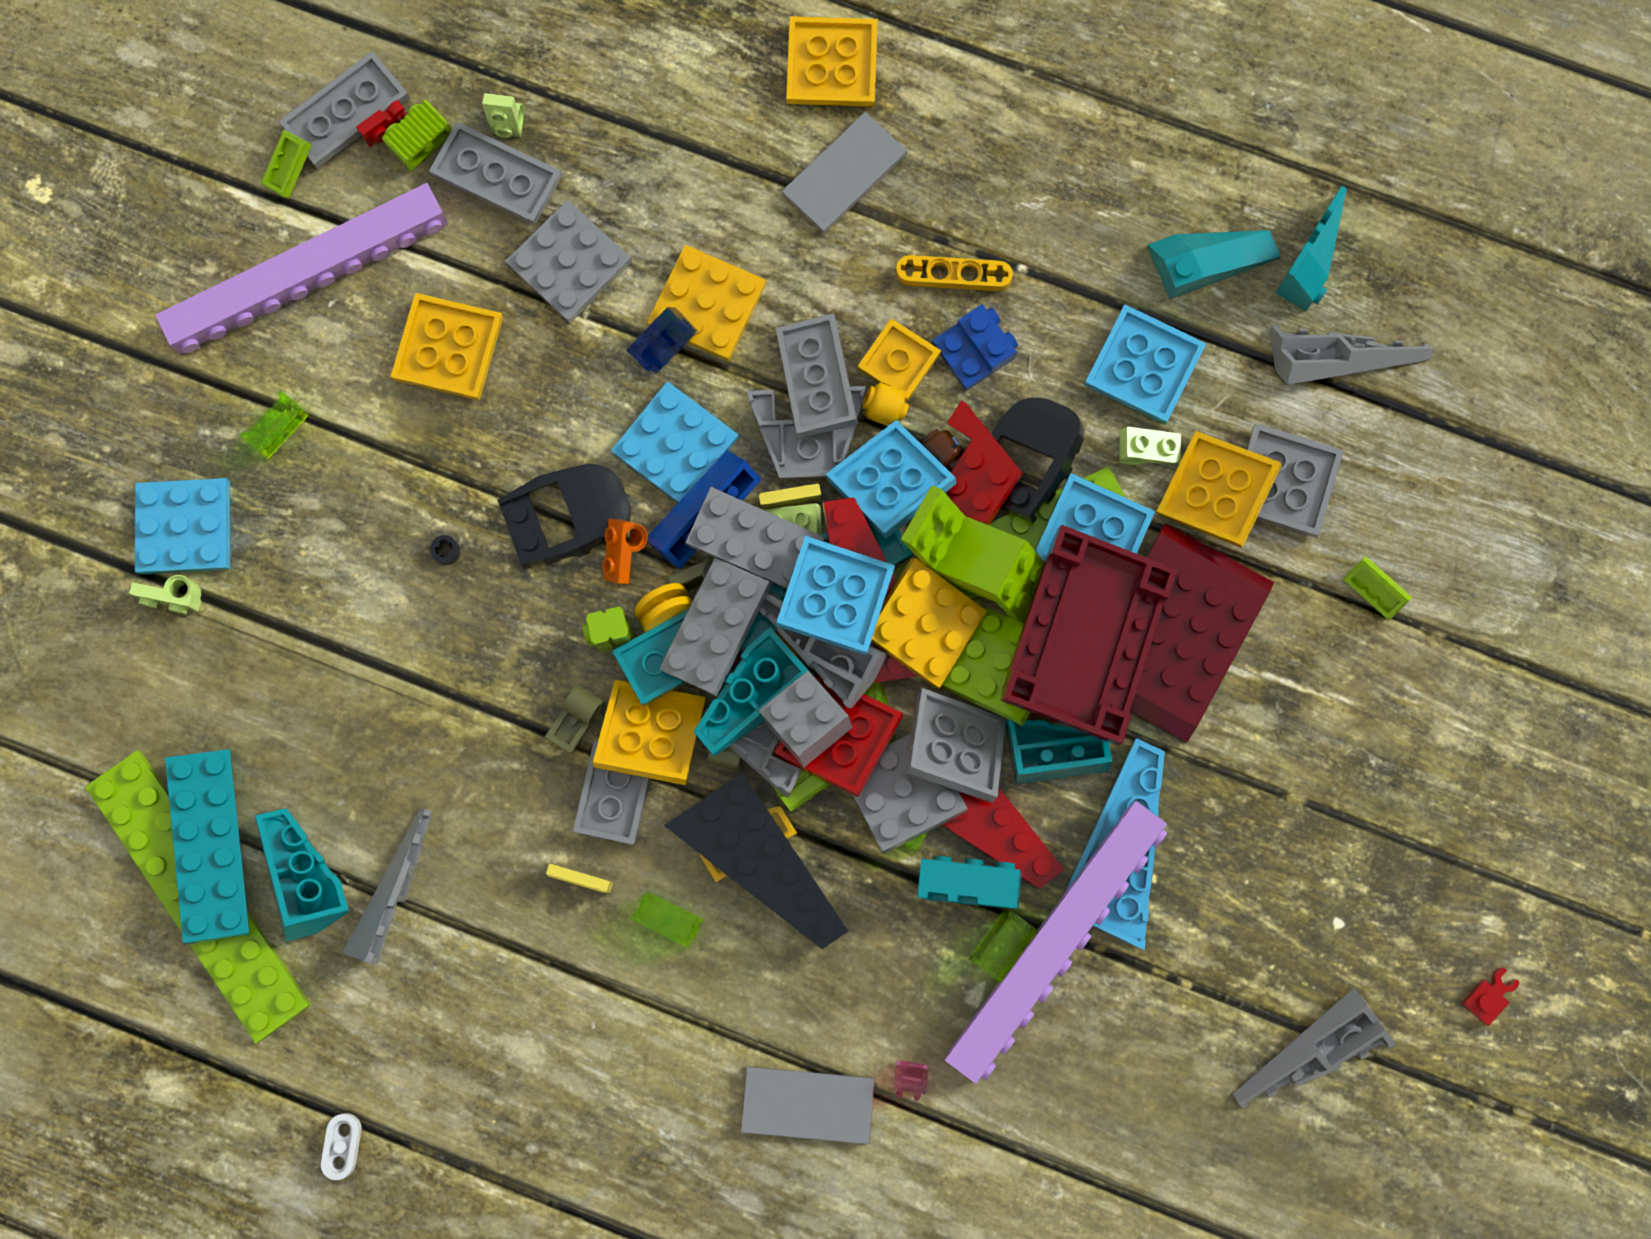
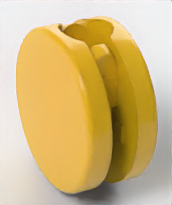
[634,583,693,632]

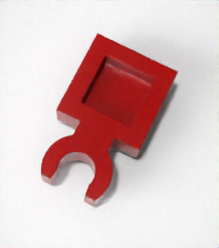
[356,100,407,147]
[1461,968,1520,1026]

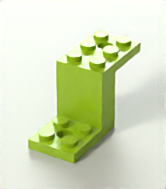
[901,485,1044,624]

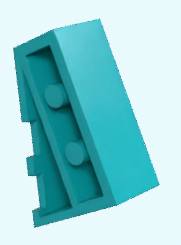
[1006,719,1112,784]
[918,856,1022,910]

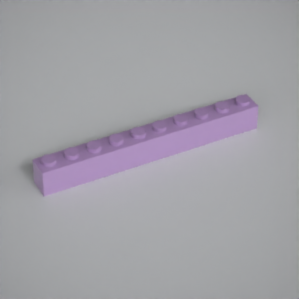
[155,183,449,354]
[945,800,1167,1084]

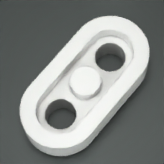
[321,1113,362,1180]

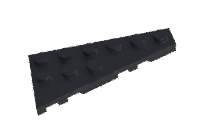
[664,773,848,949]

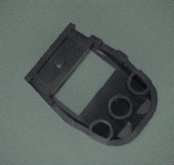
[991,398,1084,524]
[497,464,631,569]

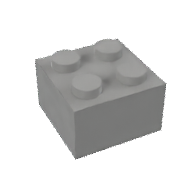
[759,671,852,768]

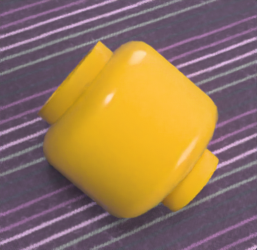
[862,382,909,426]

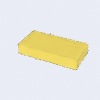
[759,483,822,509]
[546,863,613,894]

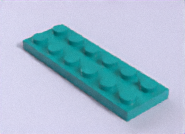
[165,749,250,945]

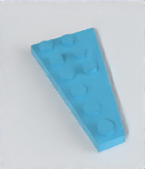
[1064,738,1165,951]

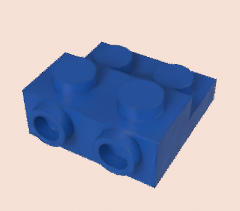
[932,304,1018,391]

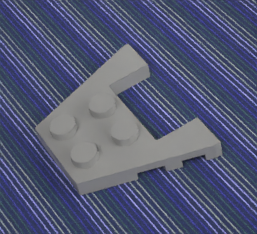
[747,386,865,481]
[728,722,801,798]

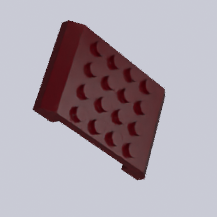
[1130,523,1274,743]
[1000,524,1177,746]

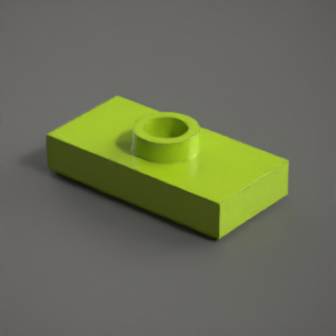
[261,130,312,198]
[1343,556,1412,620]

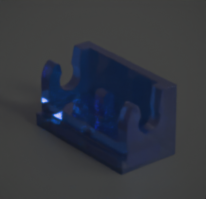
[626,307,698,374]

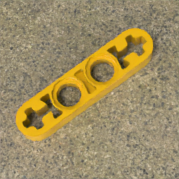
[896,255,1013,291]

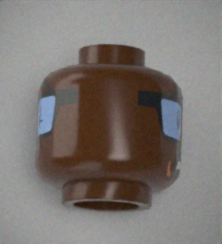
[920,429,964,473]

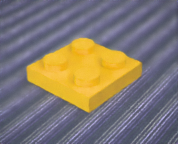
[857,318,941,402]

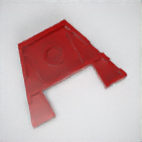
[945,400,1023,525]

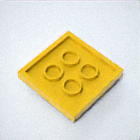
[786,16,878,107]
[647,245,767,362]
[391,293,504,401]
[1156,431,1282,548]
[871,558,987,688]
[593,680,706,785]

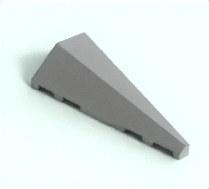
[1270,325,1433,385]
[759,592,888,708]
[342,808,433,964]
[1233,987,1396,1108]

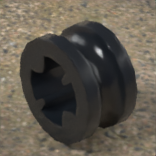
[430,535,460,565]

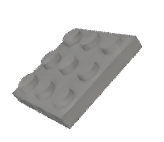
[505,200,632,324]
[1246,423,1344,538]
[905,688,1006,803]
[852,734,968,854]

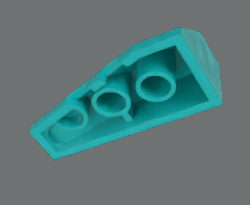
[1275,186,1347,311]
[1147,230,1281,299]
[694,627,810,756]
[255,808,349,942]

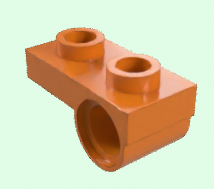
[602,519,648,584]

